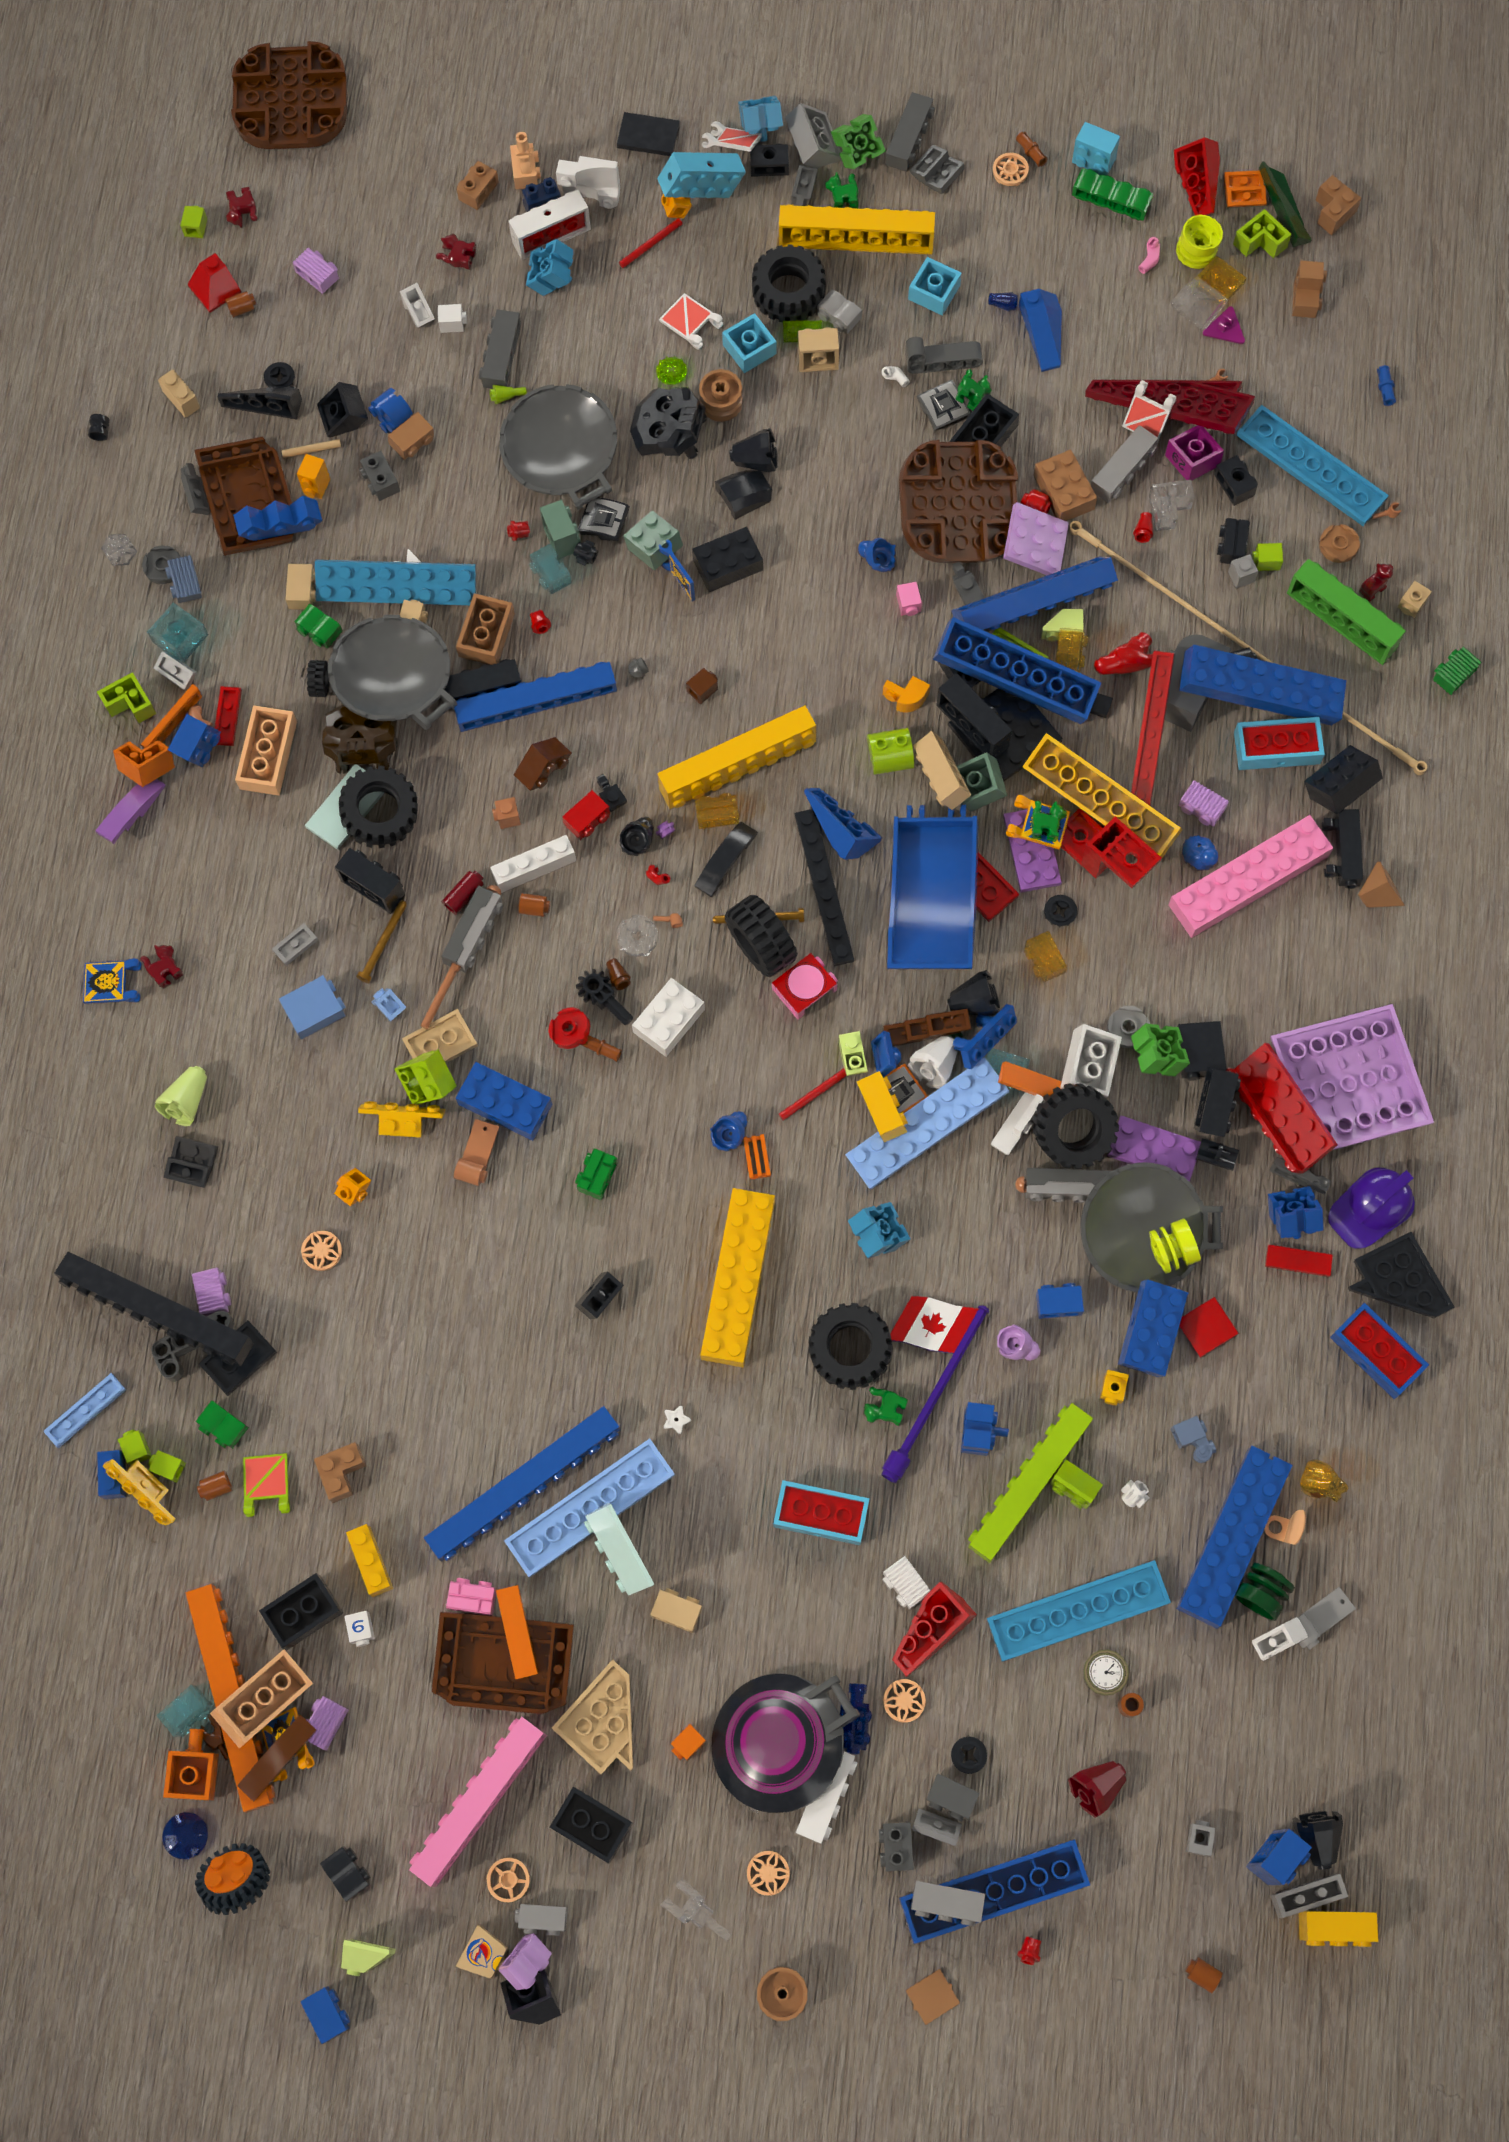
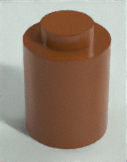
[225,291,256,318]
[519,893,550,917]
[197,1470,233,1501]
[1118,1693,1144,1718]
[1185,1957,1223,1993]

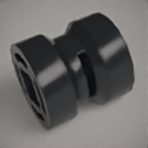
[88,414,110,441]

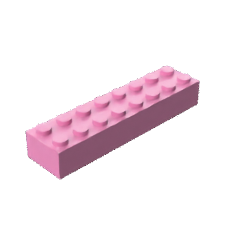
[1169,815,1333,938]
[409,1716,547,1887]

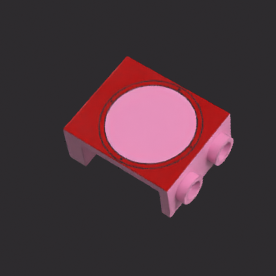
[772,953,838,1020]

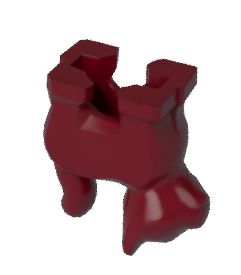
[226,187,258,228]
[436,234,476,270]
[1359,563,1393,602]
[140,945,183,989]

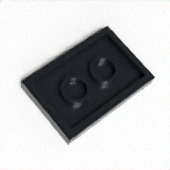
[617,112,680,156]
[199,1320,277,1396]

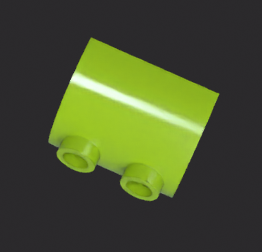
[867,728,914,775]

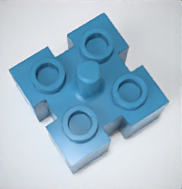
[738,96,783,142]
[526,239,574,296]
[848,1202,911,1258]

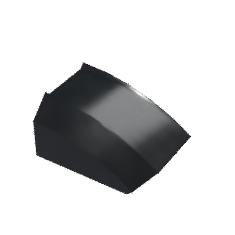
[715,470,772,520]

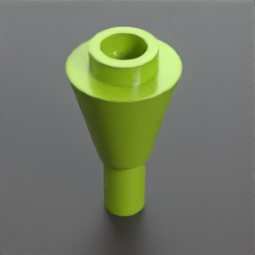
[490,385,527,405]

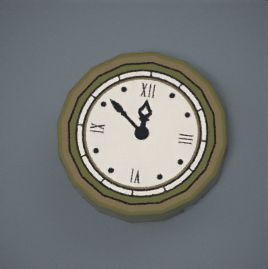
[1083,1650,1129,1696]

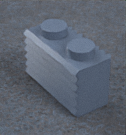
[165,555,202,603]

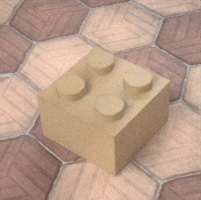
[798,327,839,372]

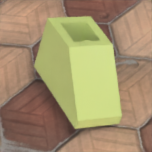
[1041,609,1083,642]
[838,1031,868,1076]

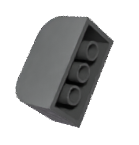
[1165,634,1231,732]

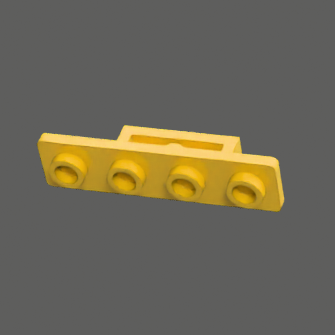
[358,1101,445,1137]
[103,1459,176,1526]

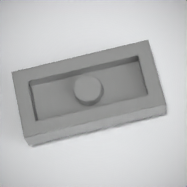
[153,651,197,690]
[272,923,318,966]
[912,1809,962,1846]

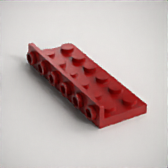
[1227,1043,1338,1174]

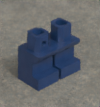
[522,177,561,212]

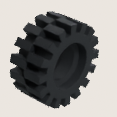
[307,660,329,697]

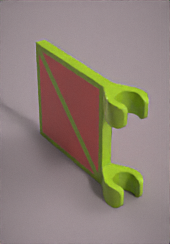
[243,1453,290,1517]

